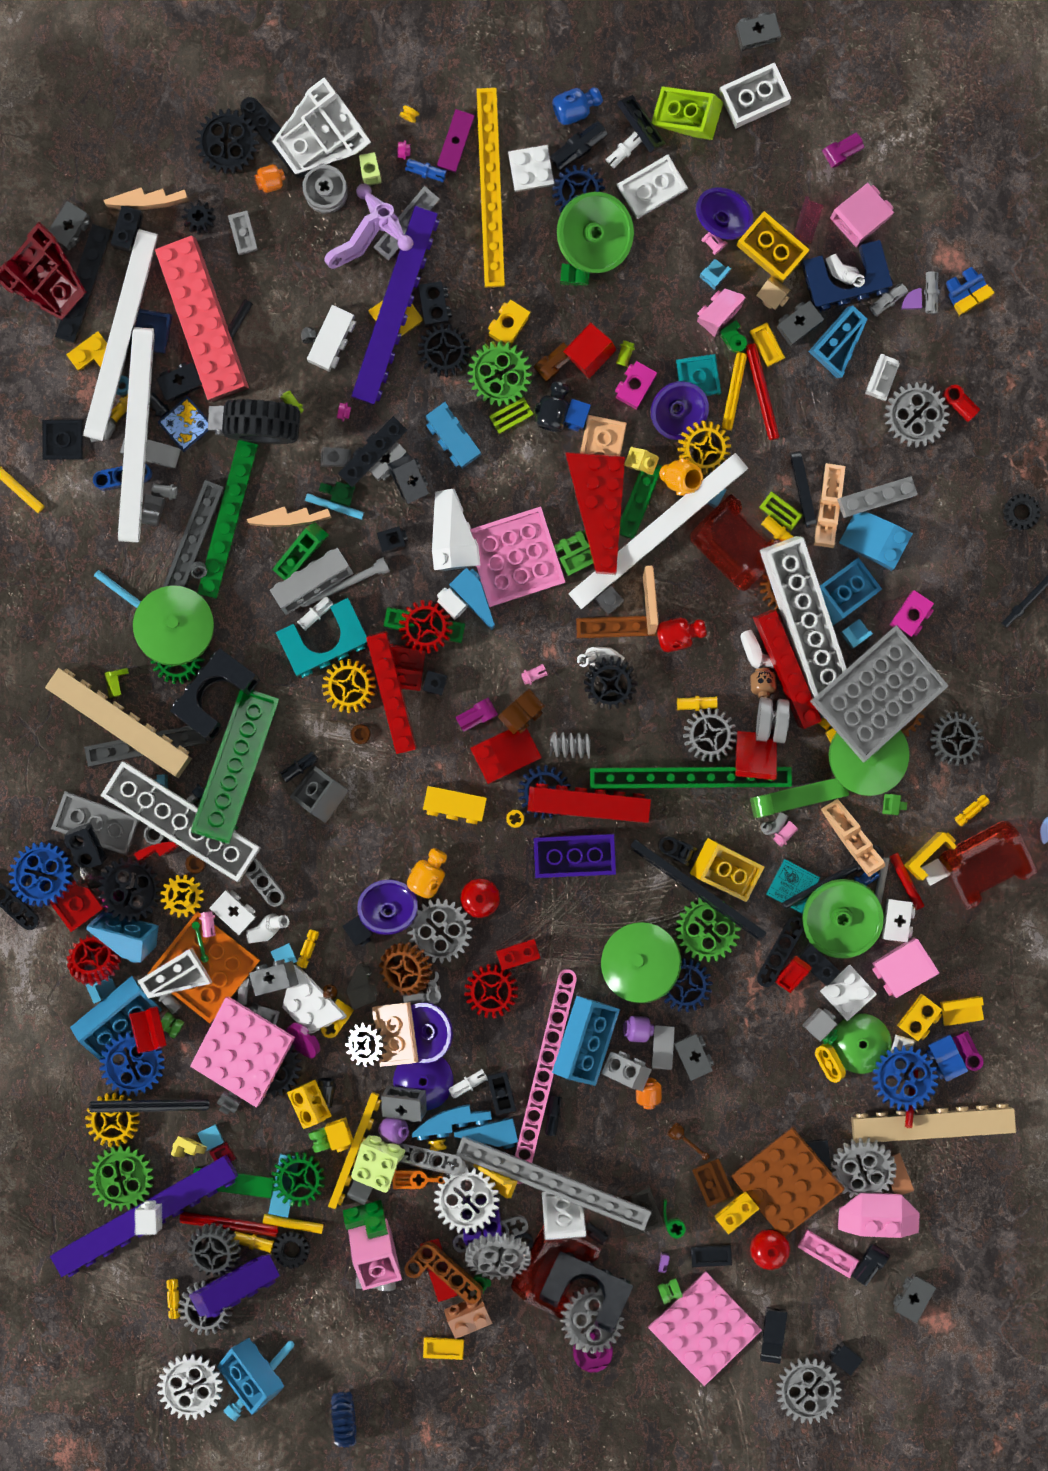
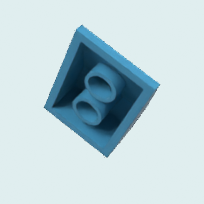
[839,512,913,571]
[820,557,882,626]
[449,568,495,630]
[87,911,159,963]

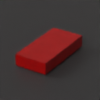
[775,956,812,993]

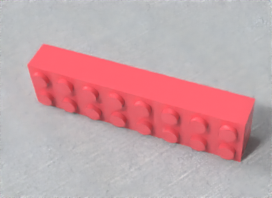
[155,235,249,402]

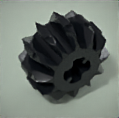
[182,200,216,235]

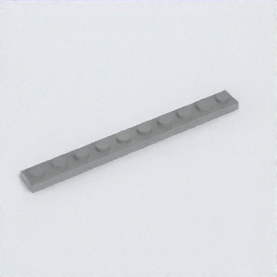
[456,1136,651,1231]

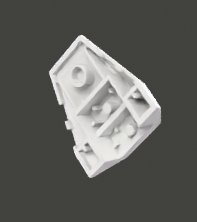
[272,77,371,174]

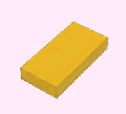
[749,322,785,367]
[423,1337,464,1360]

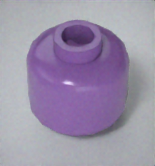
[623,1016,654,1043]
[378,1117,409,1144]

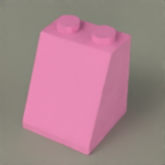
[830,183,894,247]
[872,937,939,998]
[348,1218,402,1290]

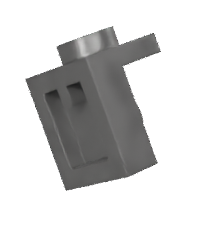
[248,1002,280,1025]

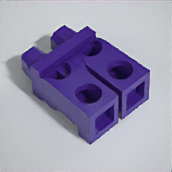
[462,1190,503,1246]

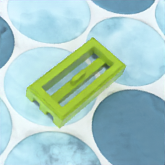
[489,397,534,434]
[759,491,803,531]

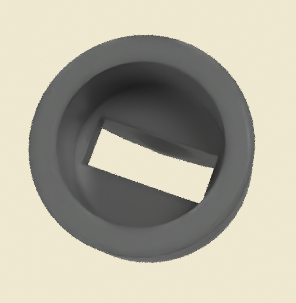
[301,327,317,344]
[190,561,207,579]

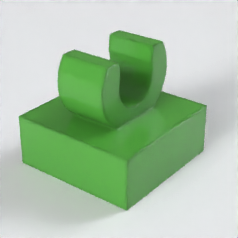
[882,794,907,815]

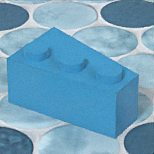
[808,305,867,378]
[426,402,481,469]

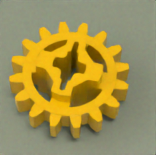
[160,874,205,918]

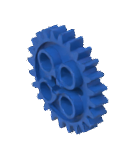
[8,842,74,908]
[99,1031,165,1096]
[872,1045,938,1112]

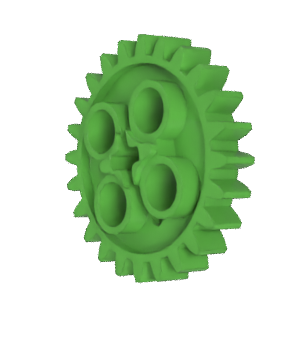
[467,340,533,406]
[675,898,741,963]
[88,1145,154,1211]

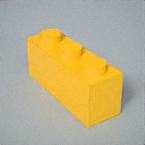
[423,786,487,824]

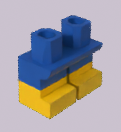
[946,267,994,316]

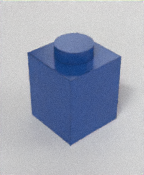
[565,399,591,432]

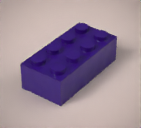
[534,834,616,878]
[189,1254,280,1318]

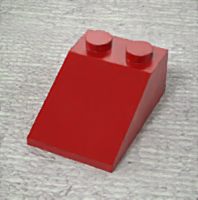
[470,729,542,784]

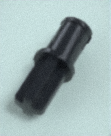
[280,752,318,783]
[545,1096,562,1136]

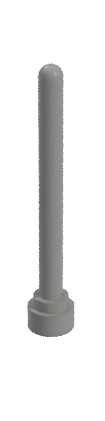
[301,557,390,607]

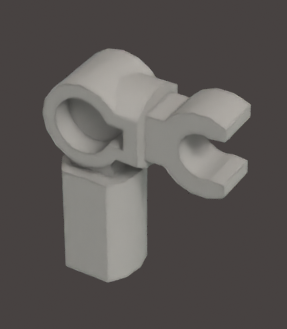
[403,972,441,1005]

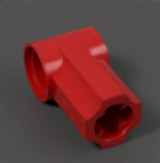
[942,385,980,422]

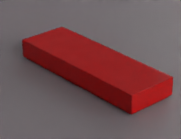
[420,1238,458,1302]

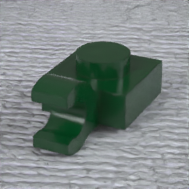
[319,481,355,507]

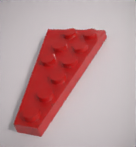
[565,452,625,575]

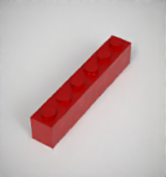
[753,610,822,729]
[366,631,417,754]
[527,783,651,823]

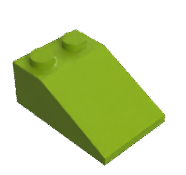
[652,86,723,140]

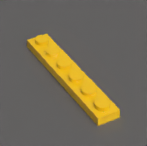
[328,1092,381,1209]

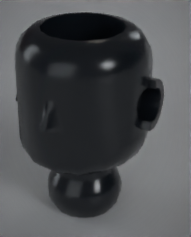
[534,381,570,432]

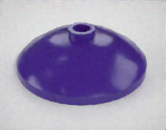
[696,187,753,240]
[651,381,709,440]
[357,880,418,935]
[411,1002,453,1063]
[393,1057,453,1110]

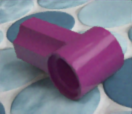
[822,133,865,168]
[455,697,498,732]
[952,1031,984,1071]

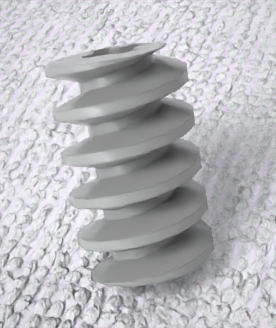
[550,732,591,759]

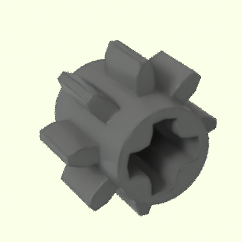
[217,1090,242,1115]

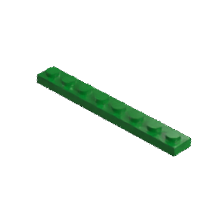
[197,440,258,599]

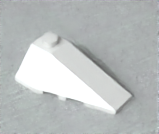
[432,489,481,571]

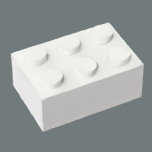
[719,62,791,129]

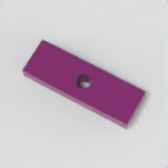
[437,109,475,173]

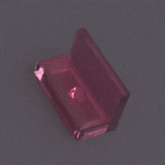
[793,196,823,244]

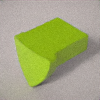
[104,668,129,698]

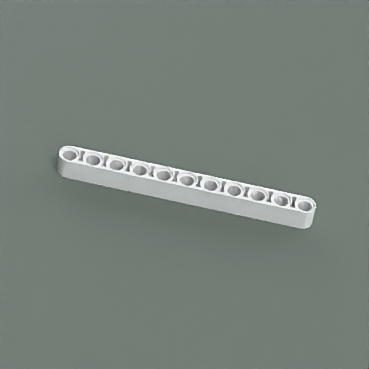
[83,229,158,441]
[118,327,154,542]
[569,453,748,609]

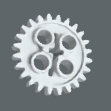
[434,1167,500,1234]
[157,1353,223,1420]

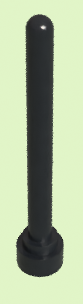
[782,860,864,909]

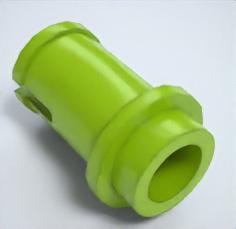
[616,340,635,367]
[280,390,304,414]

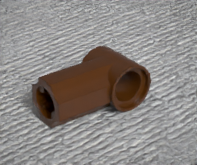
[534,342,570,382]

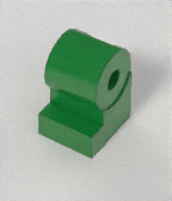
[560,263,590,286]
[718,320,747,353]

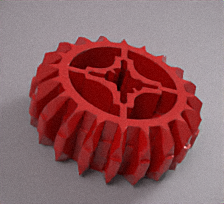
[399,600,453,654]
[67,934,121,986]
[464,964,518,1018]

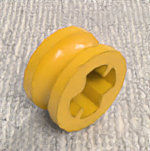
[399,105,420,123]
[506,810,524,828]
[428,1138,447,1151]

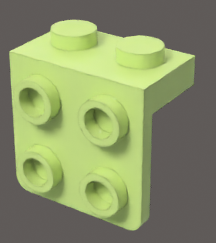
[351,1135,406,1192]

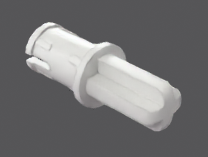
[297,597,333,631]
[449,1069,488,1098]

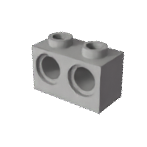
[601,1051,652,1091]

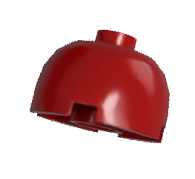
[460,878,500,918]
[750,1229,790,1270]

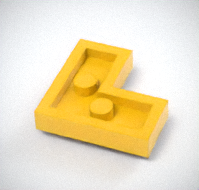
[66,331,107,371]

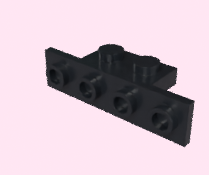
[338,416,408,488]

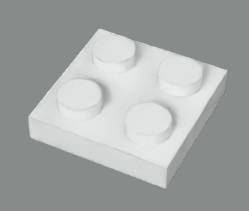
[508,145,554,192]
[820,965,877,1021]

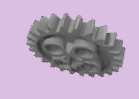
[884,382,950,448]
[407,898,473,964]
[831,1138,896,1198]
[465,1232,531,1280]
[560,1287,624,1353]
[776,1357,842,1424]

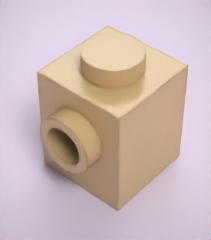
[756,276,791,310]

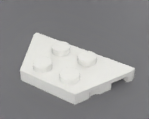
[282,965,347,1034]

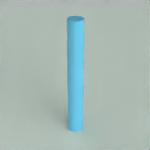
[305,493,364,520]
[94,570,141,608]

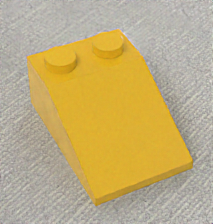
[690,838,765,902]

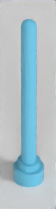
[224,1341,295,1421]

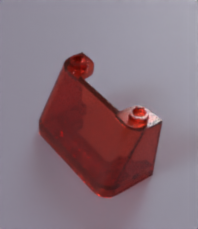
[690,494,780,591]
[939,821,1038,910]
[511,1225,602,1319]

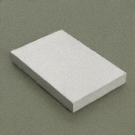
[617,155,688,220]
[542,1192,586,1240]

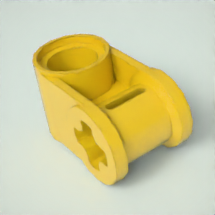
[321,999,354,1038]

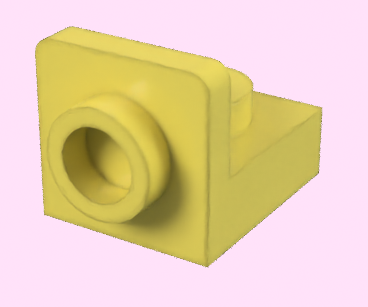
[624,447,659,475]
[171,1136,207,1158]

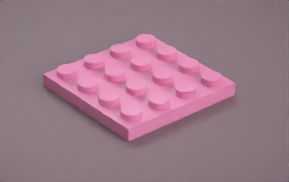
[470,507,565,607]
[190,996,295,1107]
[648,1271,762,1386]

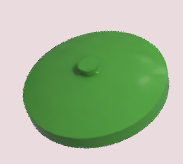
[557,192,634,273]
[133,586,214,666]
[829,730,909,796]
[802,879,884,958]
[601,922,681,1003]

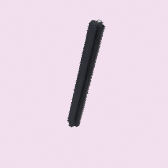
[89,1099,210,1113]

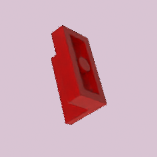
[129,1006,167,1054]

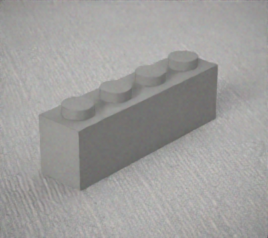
[270,548,353,615]

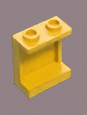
[904,832,957,881]

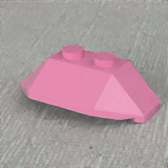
[838,1192,920,1238]

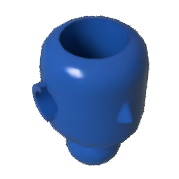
[552,87,603,125]

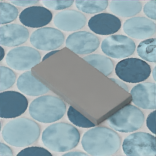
[51,791,140,856]

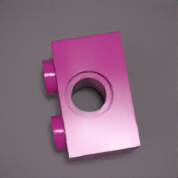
[615,361,657,410]
[889,590,934,638]

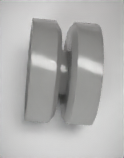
[303,165,348,214]
[756,697,790,743]

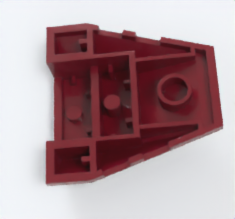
[0,222,86,320]

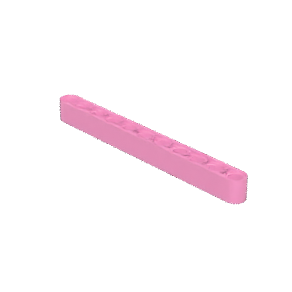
[515,969,576,1184]

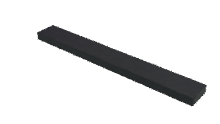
[631,840,767,941]

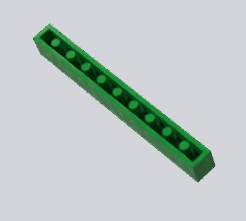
[590,767,792,789]

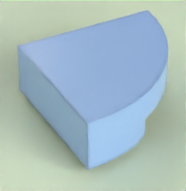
[1040,817,1048,844]

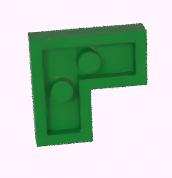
[342,1200,388,1239]

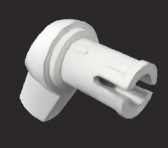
[824,253,865,287]
[740,630,774,669]
[577,647,625,667]
[246,913,289,943]

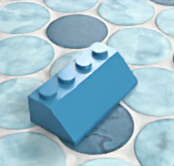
[70,976,162,1059]

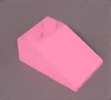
[697,289,746,337]

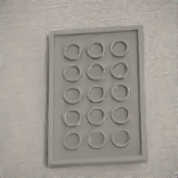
[810,625,949,762]

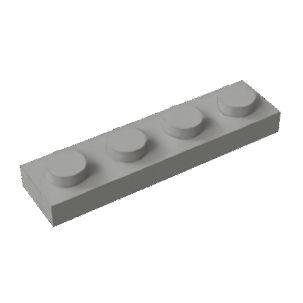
[373,186,439,260]
[837,476,918,518]

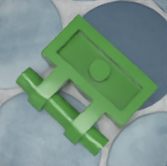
[554,530,593,576]

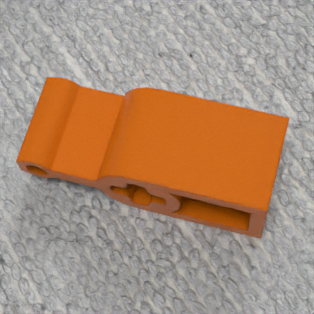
[392,1168,446,1189]

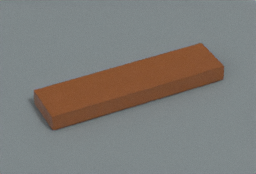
[576,616,657,639]

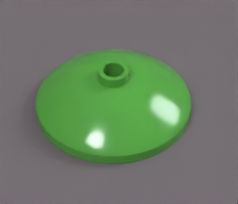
[831,1013,891,1074]

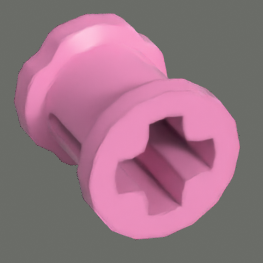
[701,232,728,255]

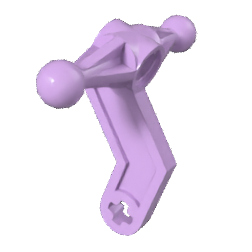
[324,183,413,269]

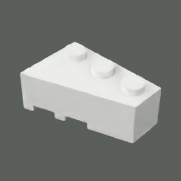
[138,948,213,998]

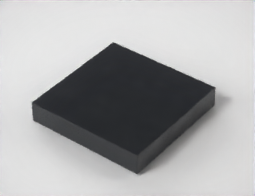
[42,419,83,460]

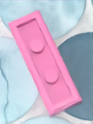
[797,1229,860,1278]

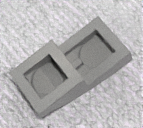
[652,1026,674,1070]

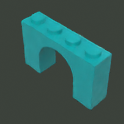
[276,598,367,678]

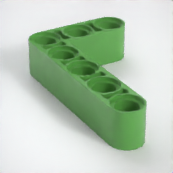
[750,778,849,818]

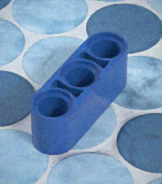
[93,464,152,491]

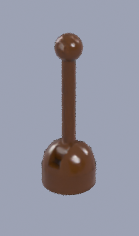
[322,984,338,1000]
[667,1122,710,1161]

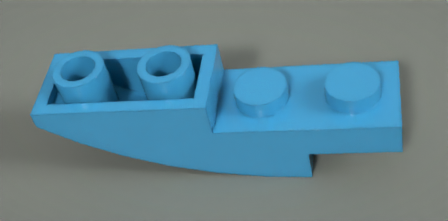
[412,1104,492,1140]

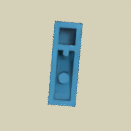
[454,1117,518,1149]

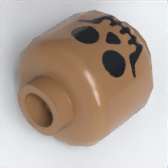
[750,668,777,698]

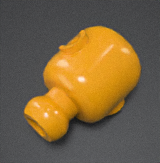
[659,458,703,496]
[407,848,447,899]

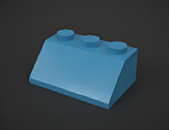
[217,1338,284,1415]

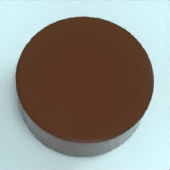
[351,724,371,744]
[185,854,206,874]

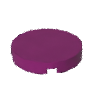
[286,1023,320,1058]
[573,1331,613,1372]

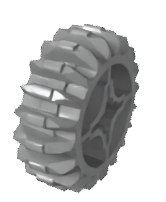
[683,708,737,762]
[178,1280,233,1336]

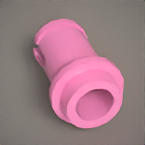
[521,664,548,685]
[773,821,798,847]
[199,911,216,937]

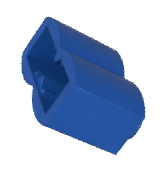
[926,1034,968,1082]

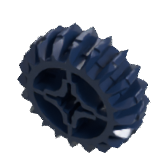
[552,165,606,213]
[518,765,571,819]
[664,958,713,1012]
[331,1391,357,1448]

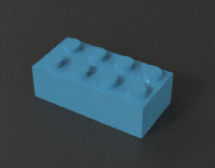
[552,996,620,1086]

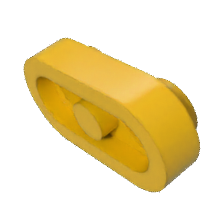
[815,1043,846,1083]

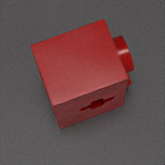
[496,938,541,971]

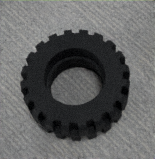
[222,399,300,444]

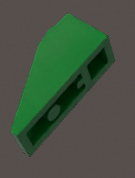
[272,522,329,581]

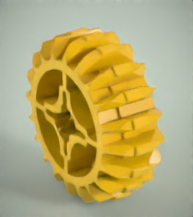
[677,420,731,475]
[322,659,376,713]
[85,1092,140,1147]

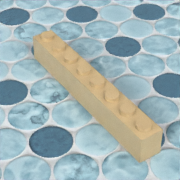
[45,668,192,778]
[851,1104,1016,1143]

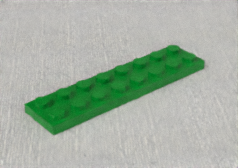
[191,690,279,844]

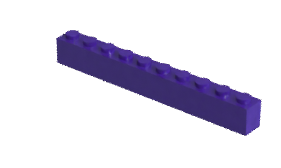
[351,206,440,405]
[50,1154,238,1277]

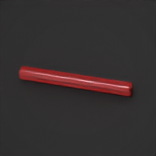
[746,343,779,440]
[179,1212,279,1237]

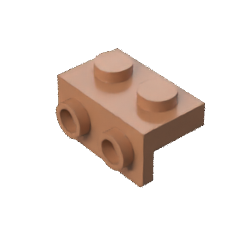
[444,1297,493,1339]

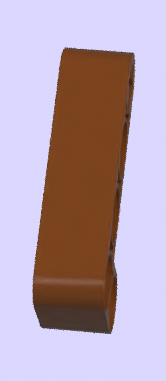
[404,1242,483,1304]

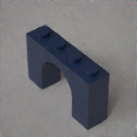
[801,240,893,311]

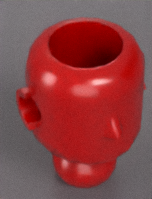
[657,617,707,653]

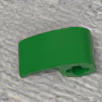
[663,1199,686,1238]

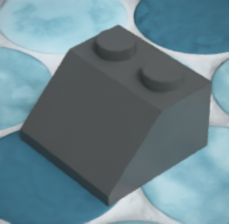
[290,765,349,823]

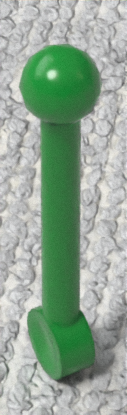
[192,922,209,963]

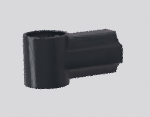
[852,1243,890,1286]

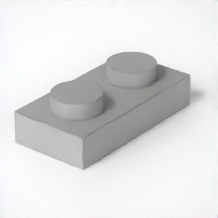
[228,211,258,255]

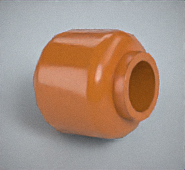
[255,164,286,193]
[635,1078,662,1109]

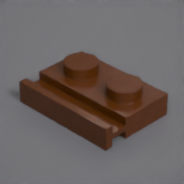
[692,1158,735,1207]

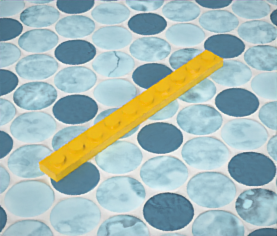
[477,88,505,288]

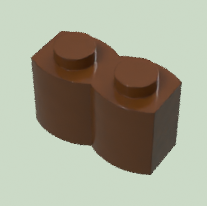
[498,689,545,734]

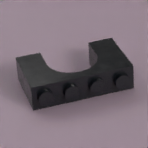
[170,648,261,743]
[539,1251,634,1334]

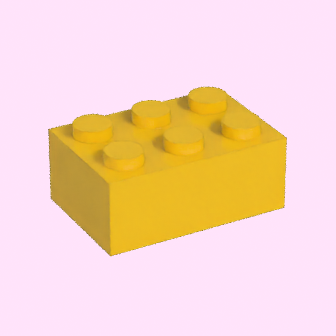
[736,211,810,283]

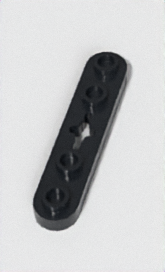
[240,97,310,179]

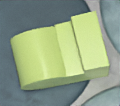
[359,152,382,186]

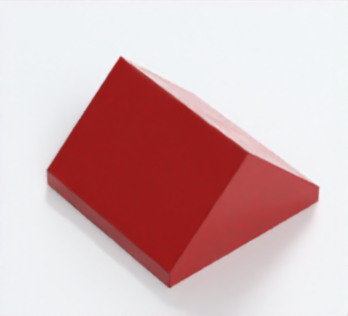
[563,323,616,379]

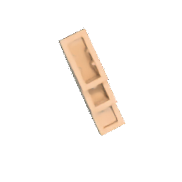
[104,187,189,210]
[814,463,846,548]
[247,506,332,527]
[821,798,885,877]

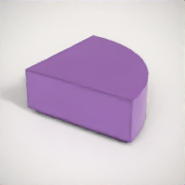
[901,288,922,310]
[658,1252,670,1273]

